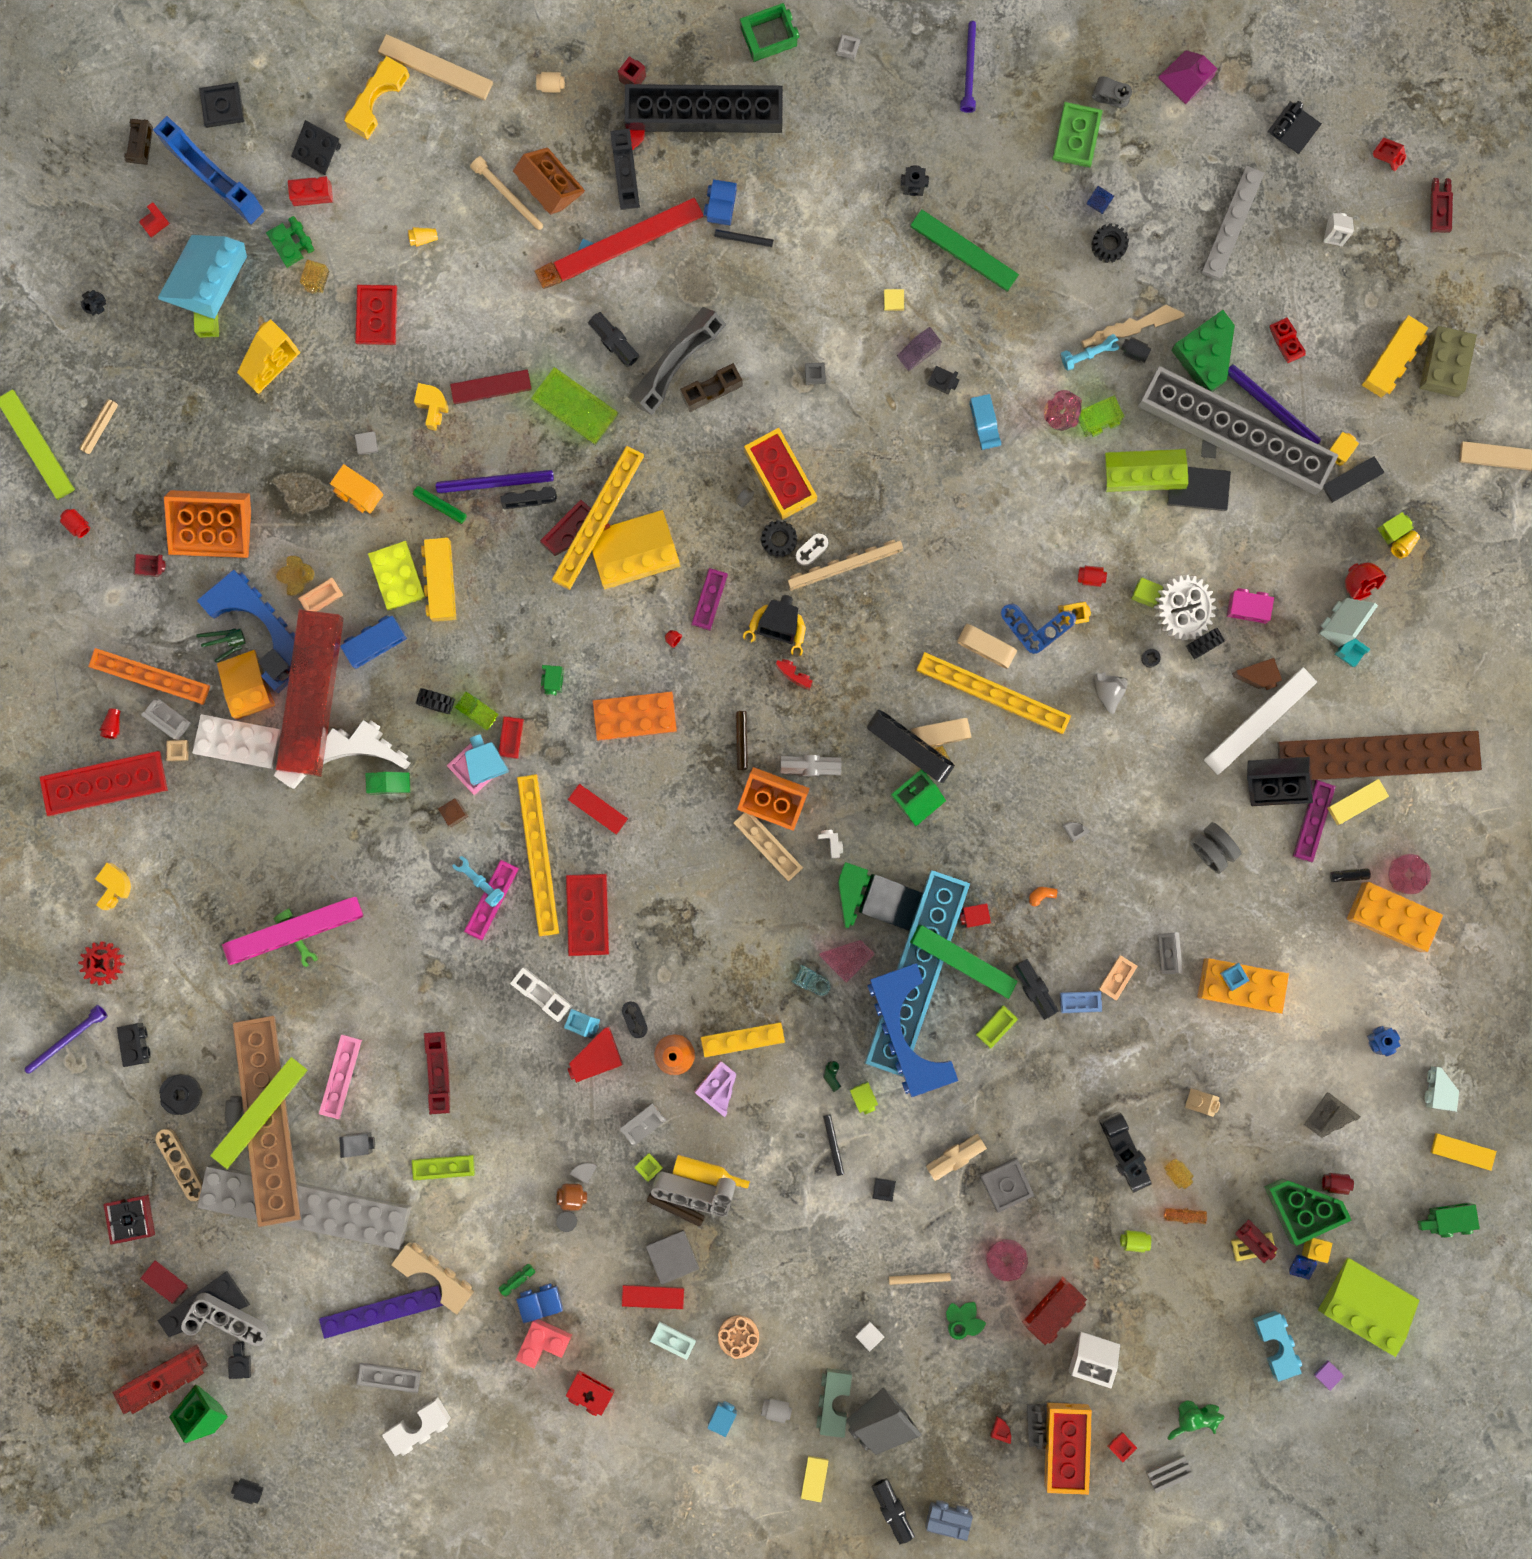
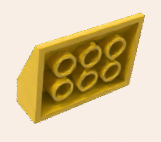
[592,510,680,590]

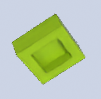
[634,1153,663,1182]

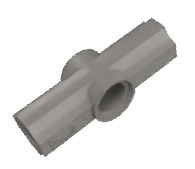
[781,755,841,777]

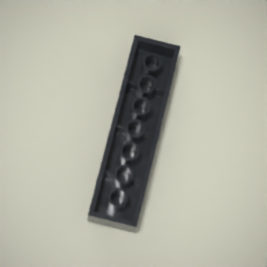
[625,84,783,133]

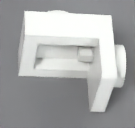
[817,830,843,859]

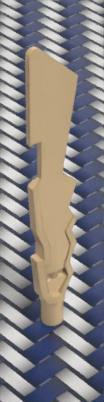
[1081,305,1185,348]

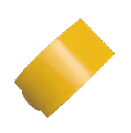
[414,383,448,431]
[95,863,131,910]

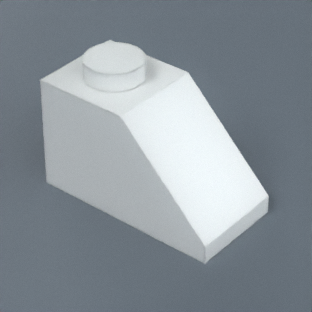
[1323,213,1354,246]

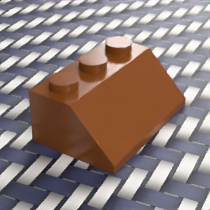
[513,147,585,215]

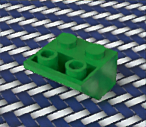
[890,769,946,827]

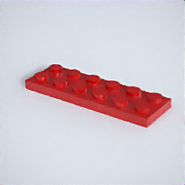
[39,751,168,817]

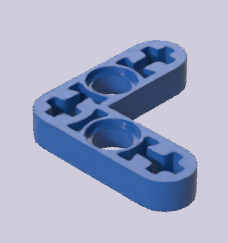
[1001,603,1076,654]

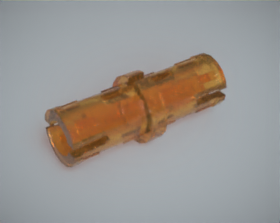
[1164,1208,1207,1224]

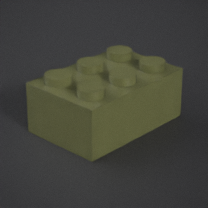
[1419,326,1477,398]

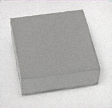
[836,34,861,60]
[355,431,379,456]

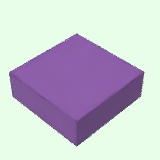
[1314,1360,1344,1391]

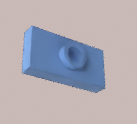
[1060,991,1102,1013]

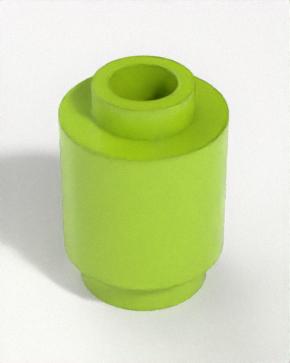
[1120,1230,1151,1253]

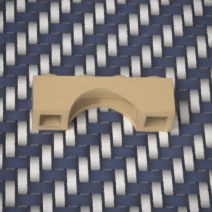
[392,1242,474,1315]

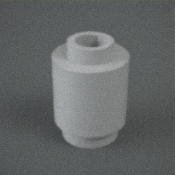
[761,1398,792,1424]

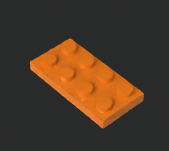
[593,692,677,741]

